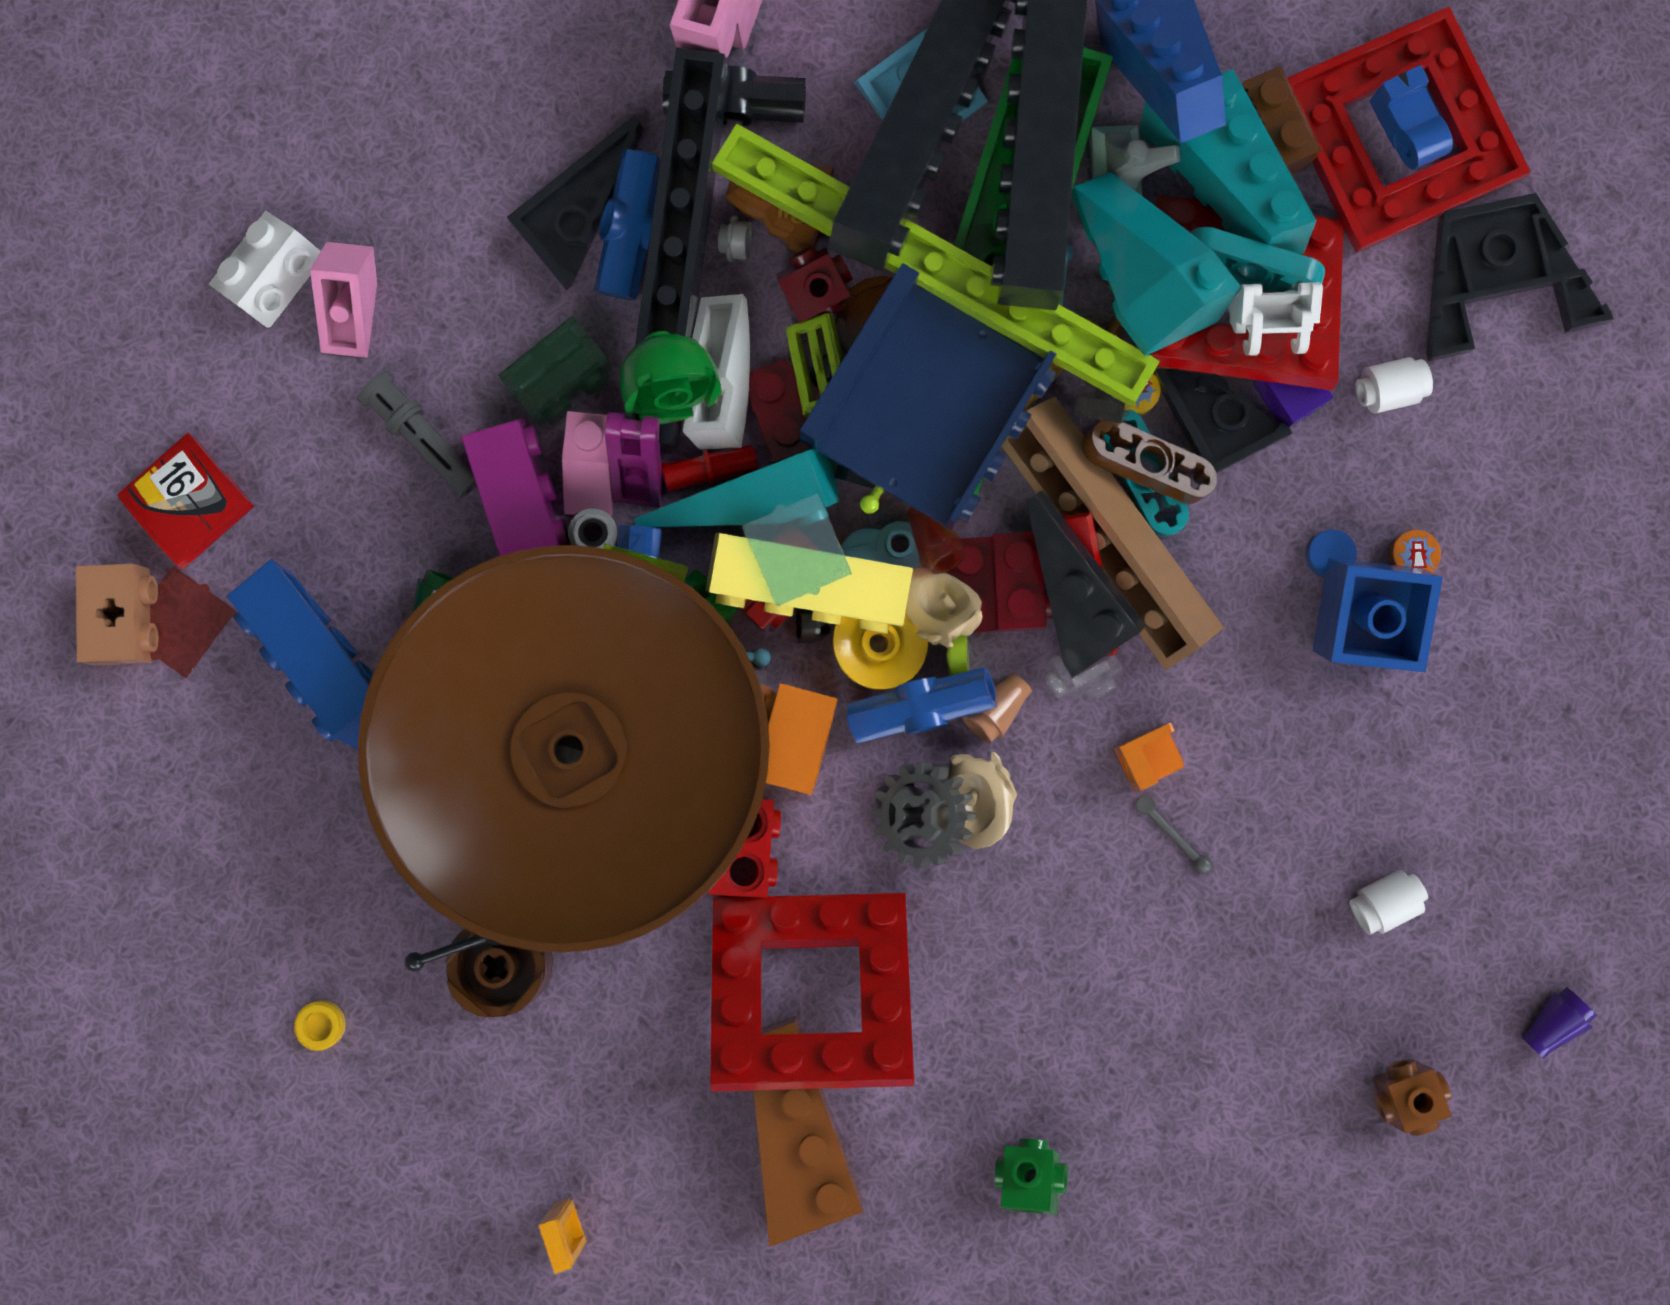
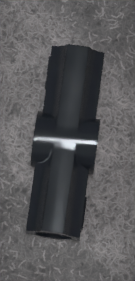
[662,66,806,126]

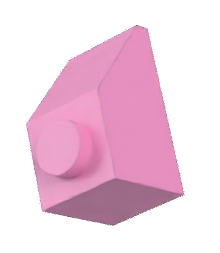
[310,242,377,358]
[562,411,614,517]

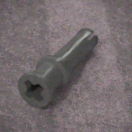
[357,371,477,498]

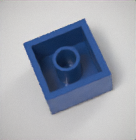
[1312,558,1443,673]

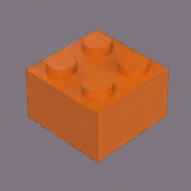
[765,683,838,795]

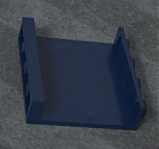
[800,263,1056,531]

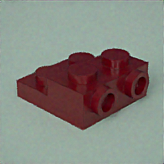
[943,532,1053,634]

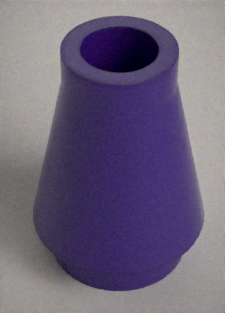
[1521,987,1598,1059]

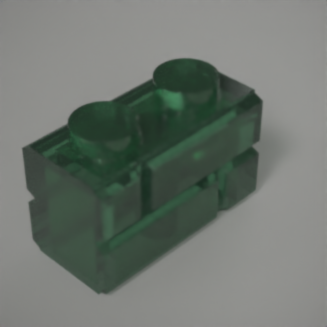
[498,316,612,426]

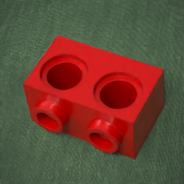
[707,799,781,898]

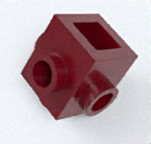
[776,246,853,323]

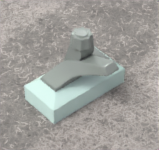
[1089,125,1180,195]

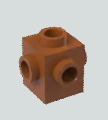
[1372,1059,1452,1136]

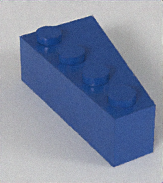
[1095,0,1226,143]
[227,559,374,750]

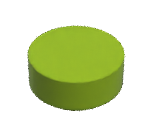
[947,635,969,676]

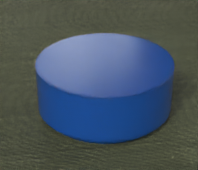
[1306,529,1357,578]

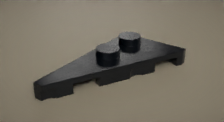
[507,115,644,291]
[1137,346,1292,474]
[1026,490,1146,679]

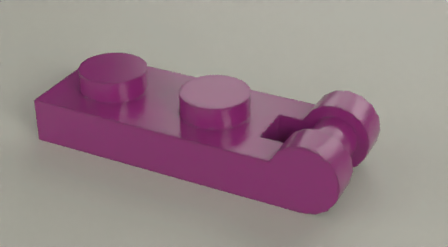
[605,412,663,507]

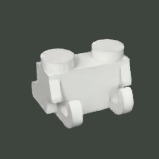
[1228,282,1323,356]

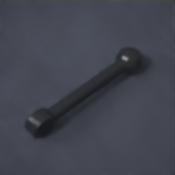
[405,935,499,972]

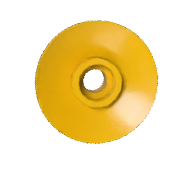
[833,612,928,690]

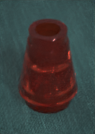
[906,507,965,574]

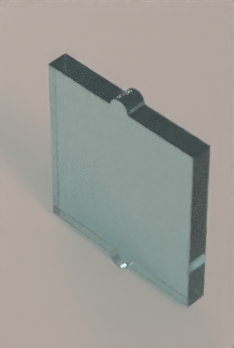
[742,493,852,606]

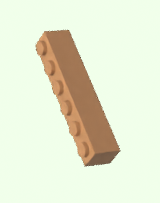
[1002,396,1224,671]

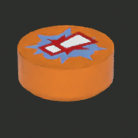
[1389,530,1441,572]

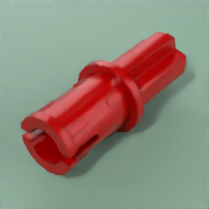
[661,445,758,493]

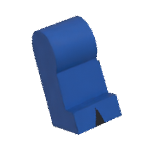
[1369,65,1453,170]

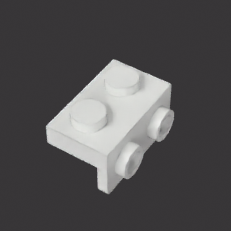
[208,210,321,328]

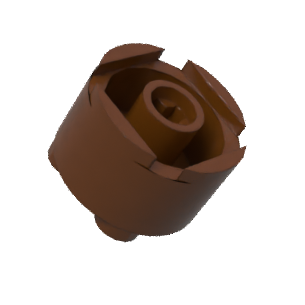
[446,928,554,1017]

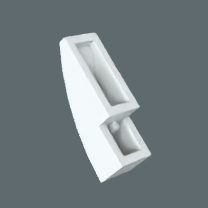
[683,294,750,450]

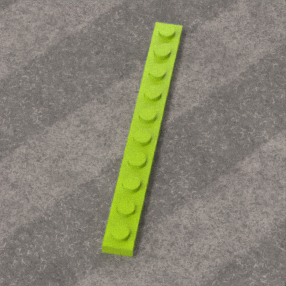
[712,124,1160,408]

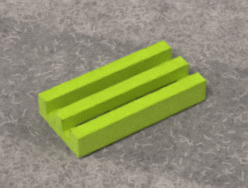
[785,313,843,418]

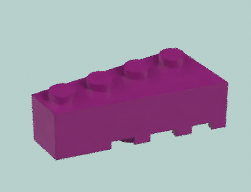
[461,417,571,556]

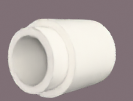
[1355,357,1433,414]
[1349,869,1428,935]

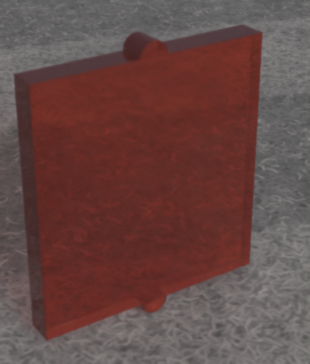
[150,566,236,678]

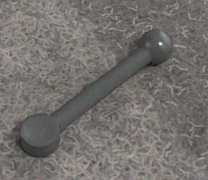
[1135,795,1212,874]

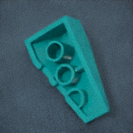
[1071,172,1242,356]
[634,449,839,527]

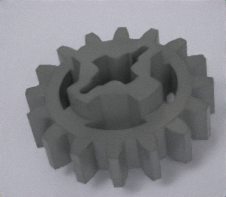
[871,762,976,868]

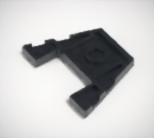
[1426,193,1614,361]

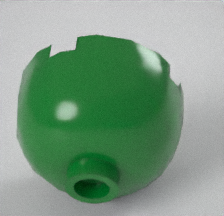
[619,331,721,424]

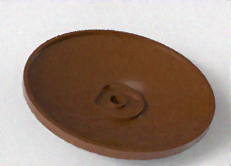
[358,545,770,953]

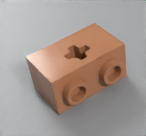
[76,564,159,665]

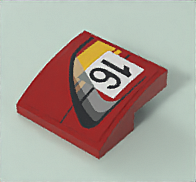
[117,432,255,570]

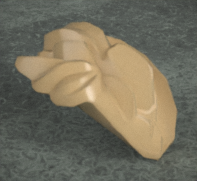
[906,567,982,648]
[948,752,1017,849]

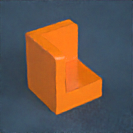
[1113,722,1184,791]

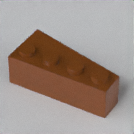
[753,1016,863,1247]

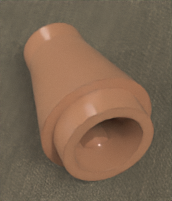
[962,673,1032,744]

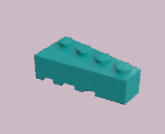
[1139,69,1316,266]

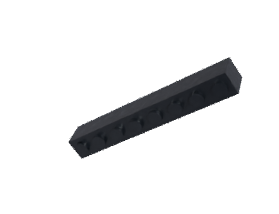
[828,0,1016,272]
[990,0,1087,310]
[625,47,730,448]

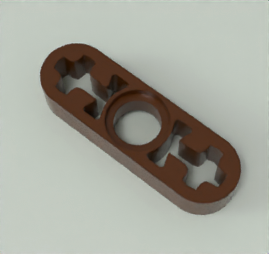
[1083,418,1217,504]

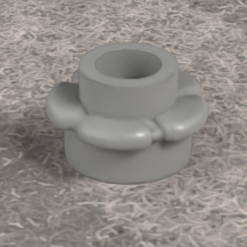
[718,215,752,262]

